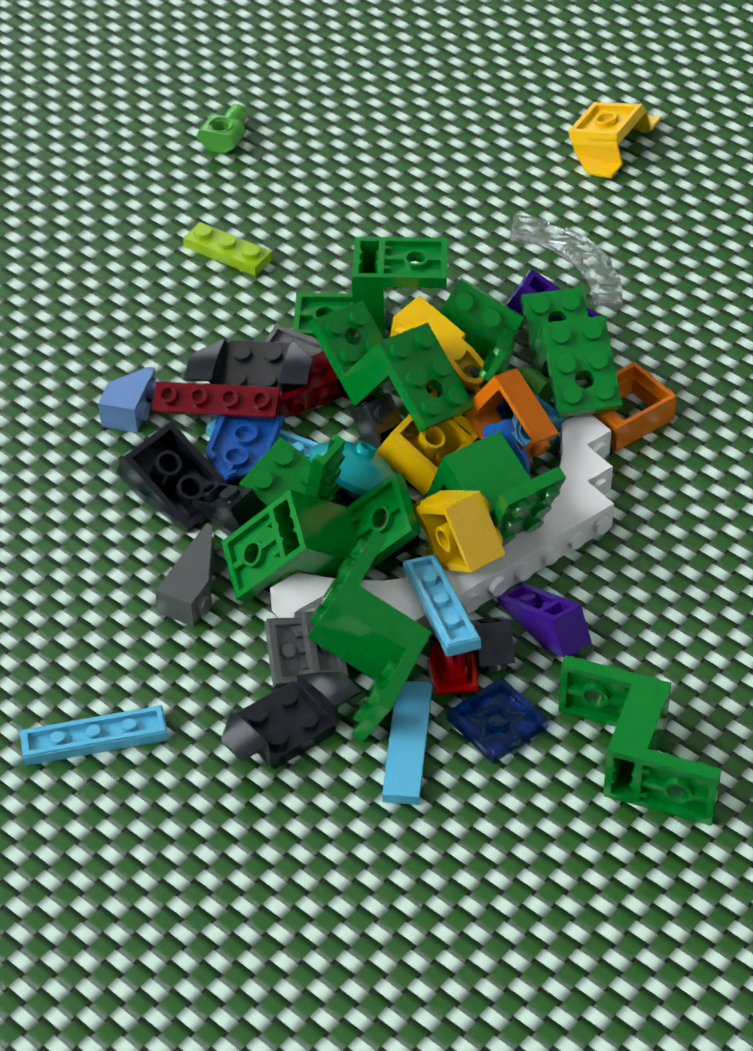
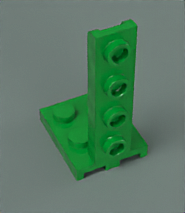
[440,278,524,381]
[239,434,345,509]

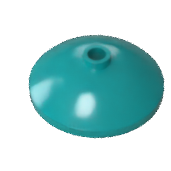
[309,441,395,496]

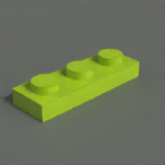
[183,222,272,277]

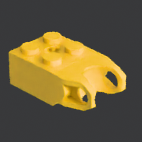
[390,295,486,395]
[376,390,479,496]
[413,490,506,573]

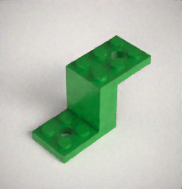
[293,237,448,343]
[520,287,623,418]
[309,300,475,432]
[425,431,566,546]
[221,472,421,602]
[307,530,431,742]
[558,655,722,826]

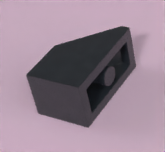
[471,616,515,672]

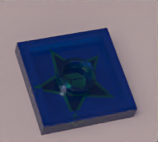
[447,677,549,764]

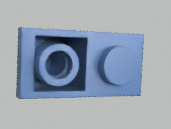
[98,367,156,433]

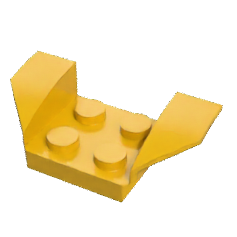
[568,102,662,178]

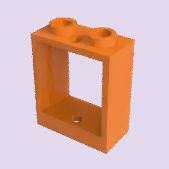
[586,362,677,451]
[465,368,558,466]

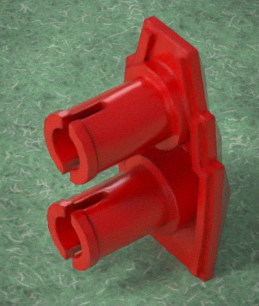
[427,637,478,695]

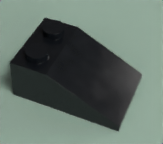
[116,421,228,532]

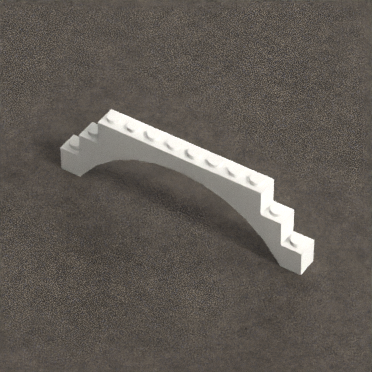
[270,414,614,635]

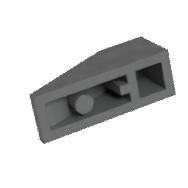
[155,523,215,627]

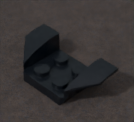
[184,338,313,395]
[221,672,362,769]

